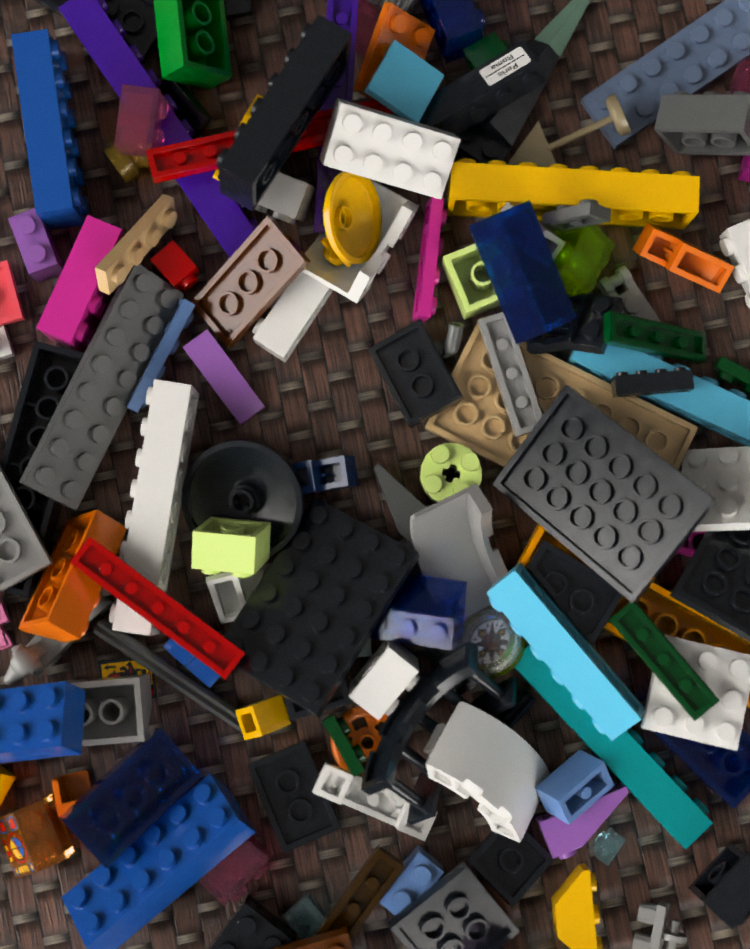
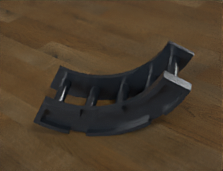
[361,641,517,825]

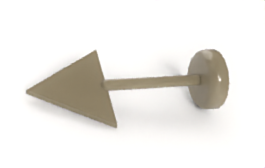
[507,93,631,167]

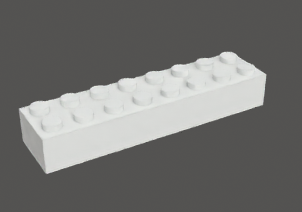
[109,379,199,636]

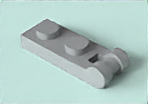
[597,265,661,322]

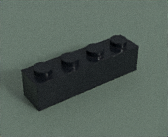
[611,367,694,398]

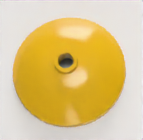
[323,171,382,264]

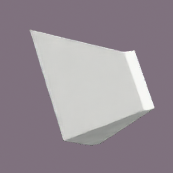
[206,564,270,624]

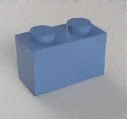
[535,749,614,825]
[379,845,444,915]

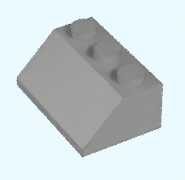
[59,674,153,746]

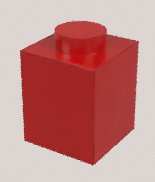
[150,240,201,291]

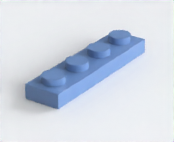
[126,299,195,413]

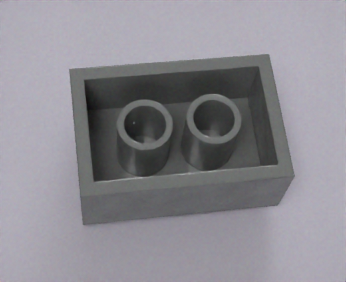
[654,91,750,156]

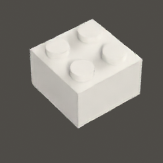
[348,635,420,721]

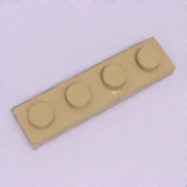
[95,194,177,295]

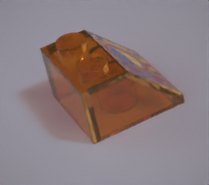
[0,794,75,878]

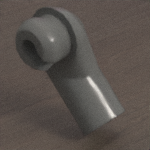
[433,322,464,359]

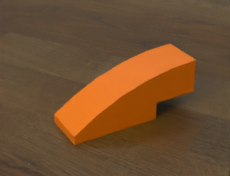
[633,222,735,294]

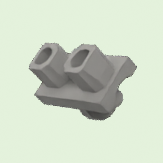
[632,900,687,949]

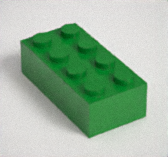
[153,0,232,90]

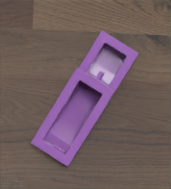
[183,329,265,425]

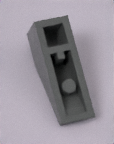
[374,464,426,550]

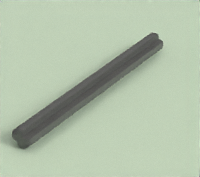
[93,619,242,733]

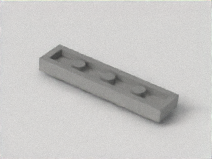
[477,310,542,438]

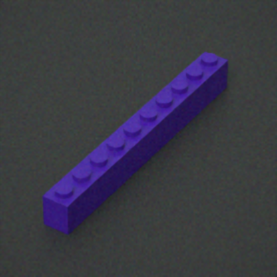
[58,0,258,258]

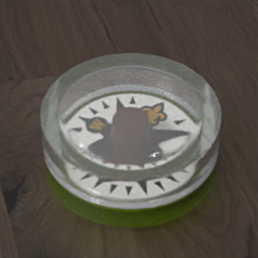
[458,609,525,676]

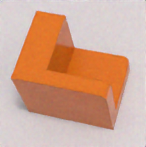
[51,770,96,818]

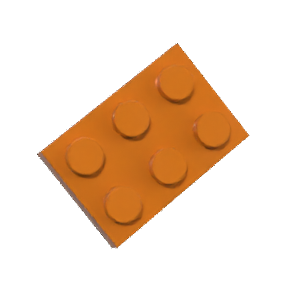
[353,2,435,100]

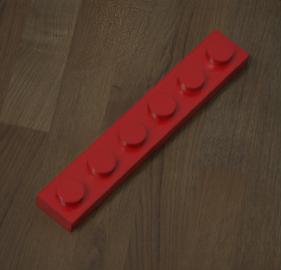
[70,536,245,679]

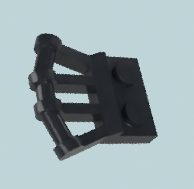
[527,277,624,355]

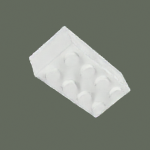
[319,98,461,200]

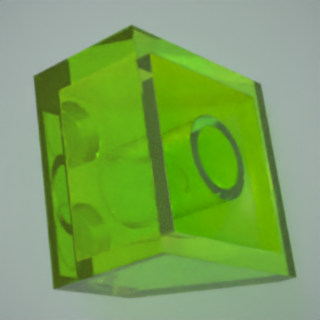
[526,225,615,297]

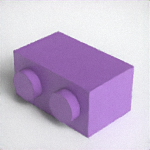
[8,208,64,283]

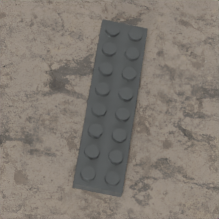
[19,264,184,511]

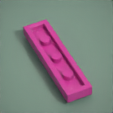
[412,197,447,323]

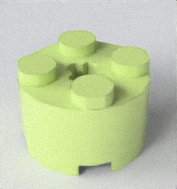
[419,443,482,503]

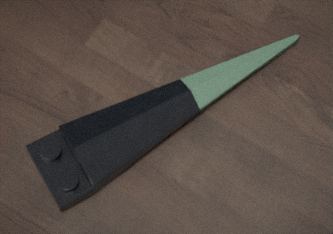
[457,0,590,164]

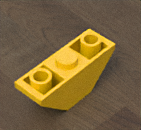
[551,863,603,949]

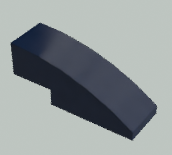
[292,455,359,495]

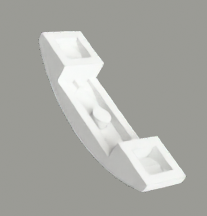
[312,762,438,841]

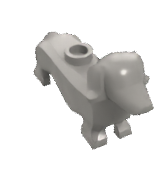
[3,588,114,685]

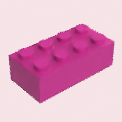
[36,215,125,353]

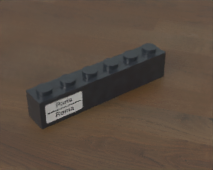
[397,39,547,136]

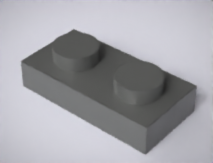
[542,199,611,232]

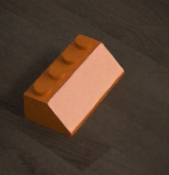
[18,509,127,642]

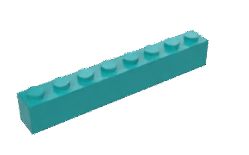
[508,642,713,849]

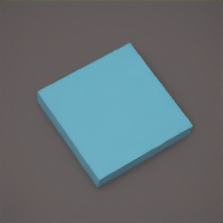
[364,40,445,123]

